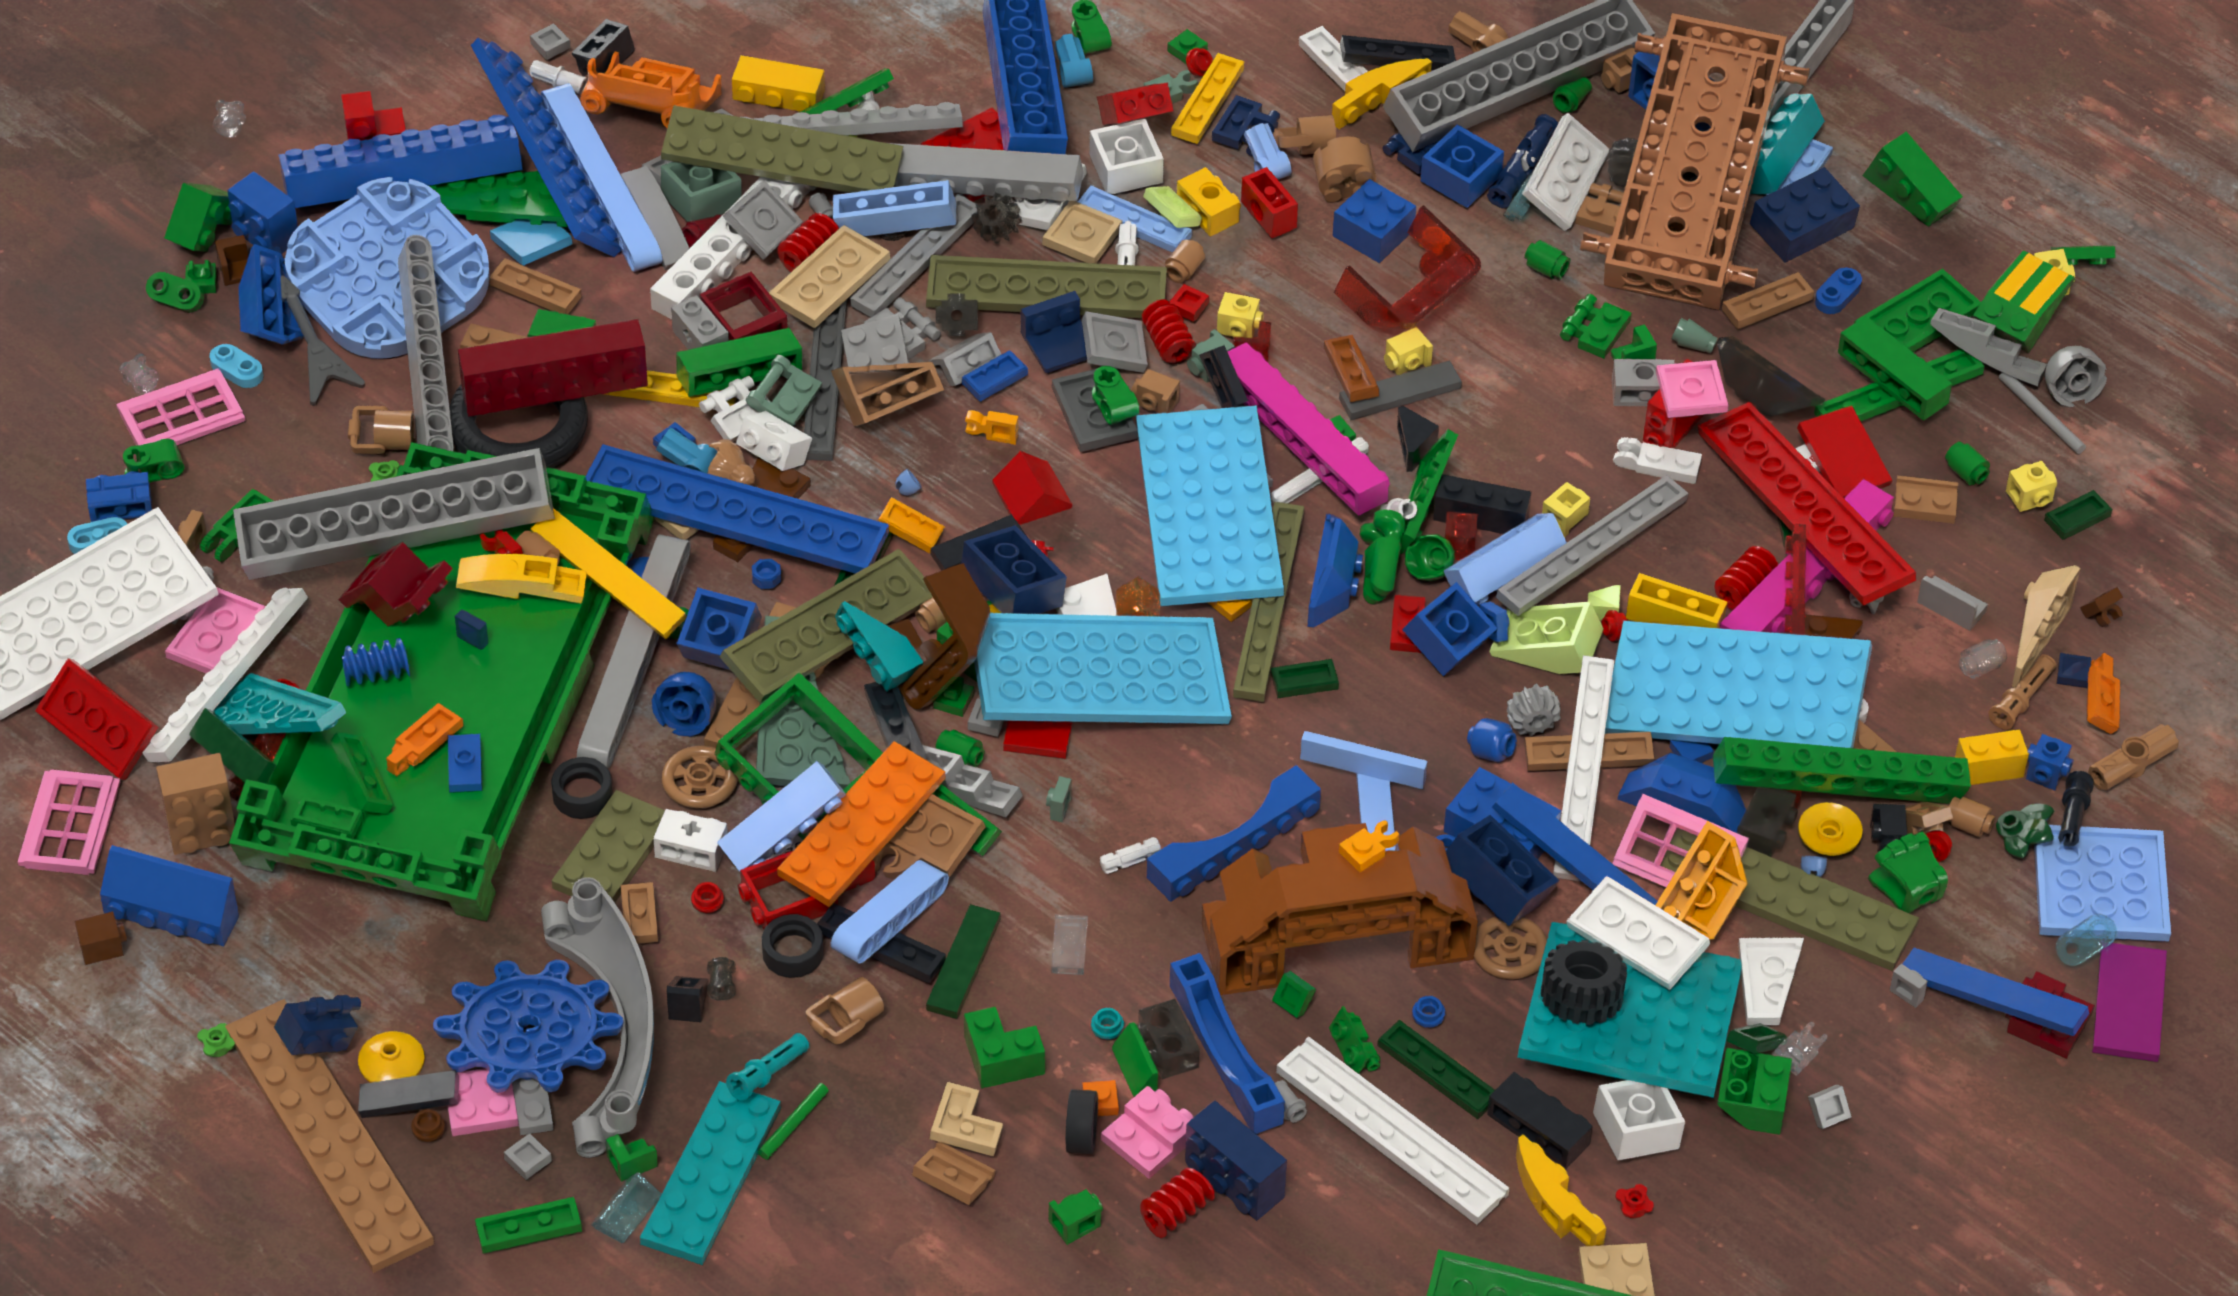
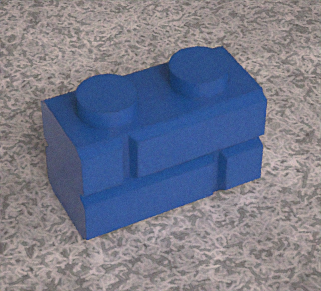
[86,471,153,522]

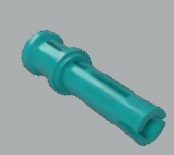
[726,1033,809,1101]

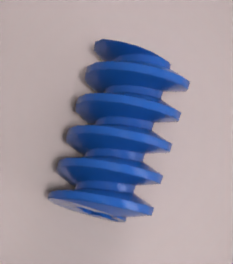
[342,638,410,686]

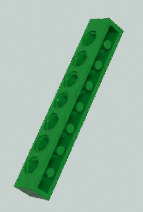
[1713,737,1971,804]

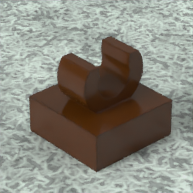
[2080,587,2123,627]

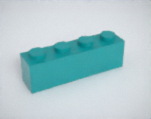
[1750,93,1825,194]

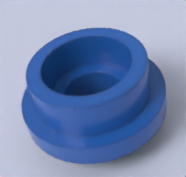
[1412,996,1445,1027]

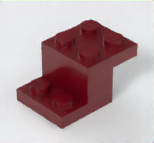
[338,542,453,626]

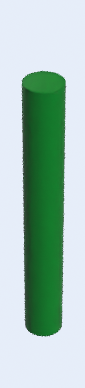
[758,1083,829,1160]

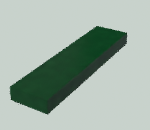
[189,708,276,784]
[926,904,1001,1019]
[1377,1020,1495,1120]

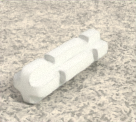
[1100,837,1161,874]

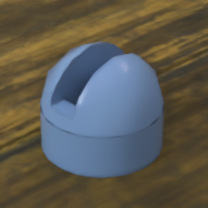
[895,469,922,496]
[1801,856,1827,877]

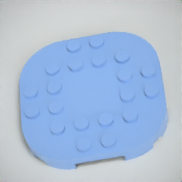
[285,177,490,359]

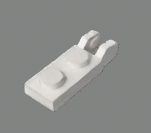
[1613,437,1702,484]

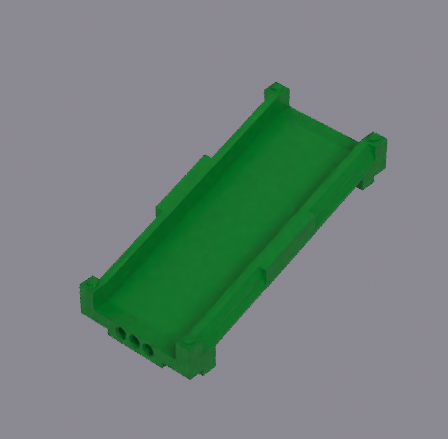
[229,442,655,922]

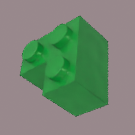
[164,183,232,252]
[964,1007,1045,1089]

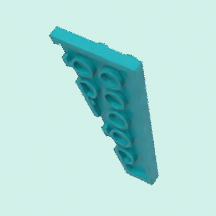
[213,673,346,734]

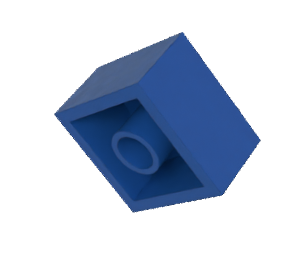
[1420,124,1504,208]
[227,171,298,254]
[1333,179,1416,263]
[1402,582,1498,676]
[677,587,762,670]

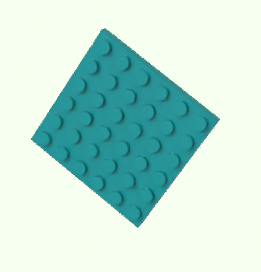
[1517,922,1742,1098]

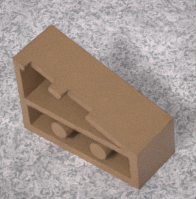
[831,362,944,426]

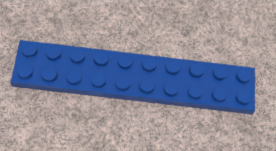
[471,38,622,257]
[585,444,889,574]

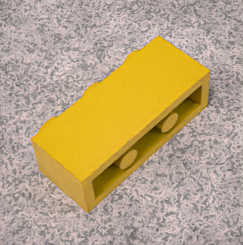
[732,55,825,112]
[1626,573,1727,629]

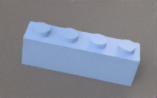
[833,180,956,236]
[1444,513,1567,605]
[717,761,846,872]

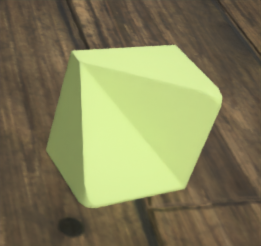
[1587,585,1620,621]

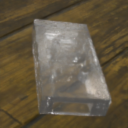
[1051,914,1088,975]

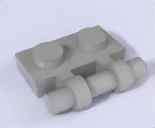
[864,298,941,359]

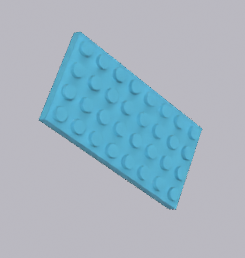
[1136,406,1284,606]
[974,613,1232,724]
[1605,621,1872,748]

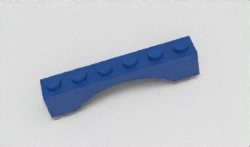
[1146,765,1321,902]
[1170,953,1285,1134]

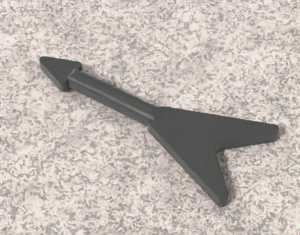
[280,276,365,406]

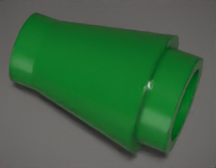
[1553,77,1592,112]

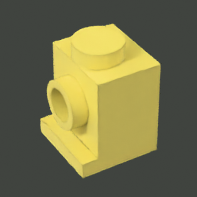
[1384,327,1433,375]
[1542,482,1590,538]

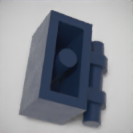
[274,995,361,1055]

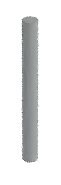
[1999,372,2086,454]

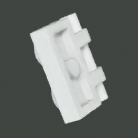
[699,376,770,442]

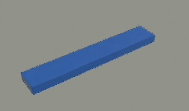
[1492,782,1658,905]
[1903,948,2089,1036]

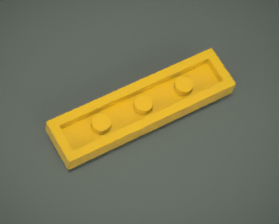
[1171,53,1244,144]

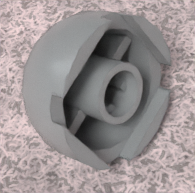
[2045,345,2107,407]

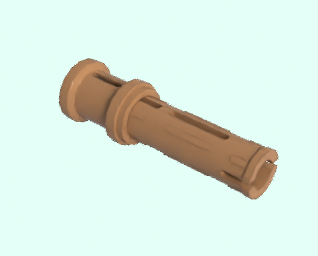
[1989,654,2057,730]

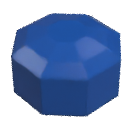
[752,559,781,589]

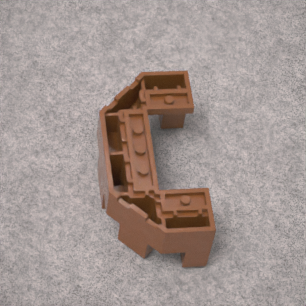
[1201,823,1478,995]

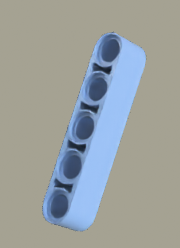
[831,860,949,963]

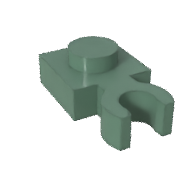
[1144,70,1198,104]

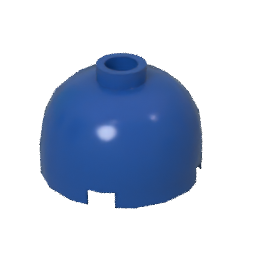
[651,672,717,737]

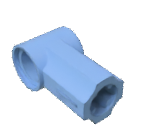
[1244,123,1292,180]

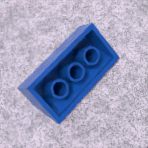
[100,845,239,947]

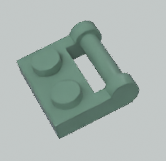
[746,355,822,427]

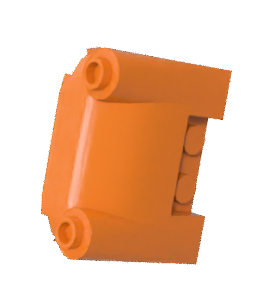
[580,51,721,128]

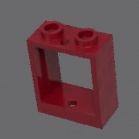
[700,271,788,341]

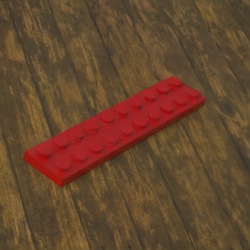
[1698,402,1916,606]

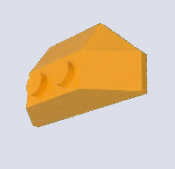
[1655,821,1748,940]

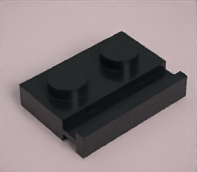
[1199,345,1248,408]

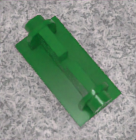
[1329,1006,1381,1074]

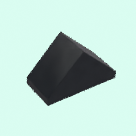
[1397,406,1439,472]
[666,976,708,1023]

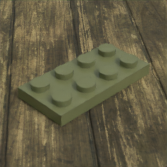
[552,790,665,903]

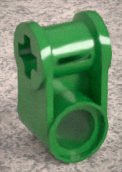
[1071,0,1112,55]
[1092,366,1139,425]
[123,438,185,483]

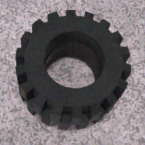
[1541,940,1627,1025]

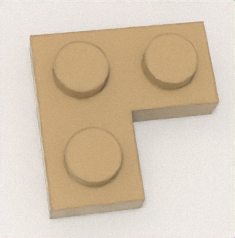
[929,1082,1003,1157]

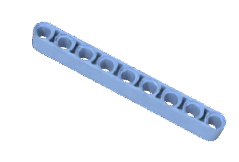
[541,83,662,272]

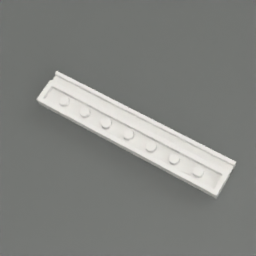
[1276,1036,1509,1225]

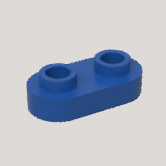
[1815,267,1862,314]

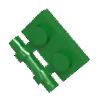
[1560,294,1632,359]

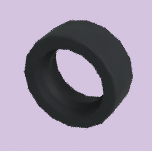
[551,757,613,819]
[761,914,824,978]
[1065,1089,1098,1154]

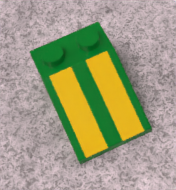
[1973,250,2075,353]

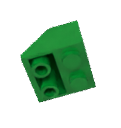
[1717,1048,1792,1135]

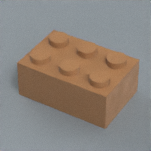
[156,753,235,855]

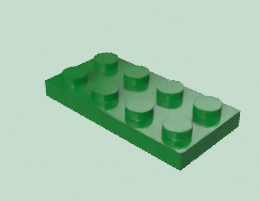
[1854,268,1981,352]

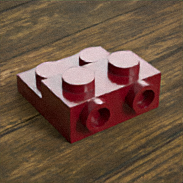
[2005,971,2095,1059]

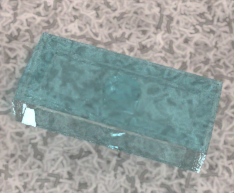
[591,1172,662,1243]

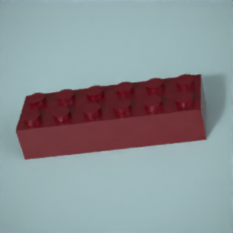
[457,319,648,417]

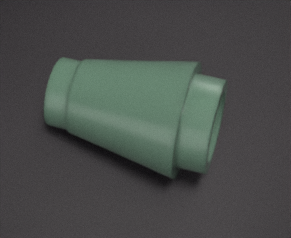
[1671,318,1718,354]

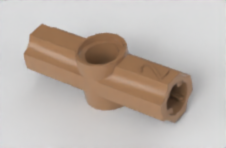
[1448,11,1508,53]
[2088,724,2179,790]

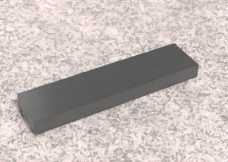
[1339,360,1462,420]

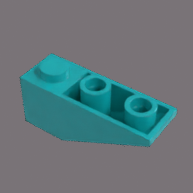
[835,601,924,692]

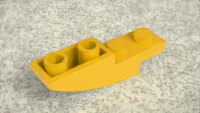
[1332,58,1432,130]
[456,554,587,604]
[1516,1135,1606,1246]

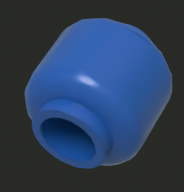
[1467,718,1517,763]

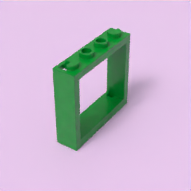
[714,672,883,840]

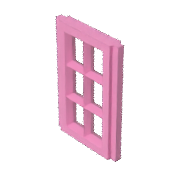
[116,368,246,445]
[18,770,121,875]
[1612,794,1749,887]

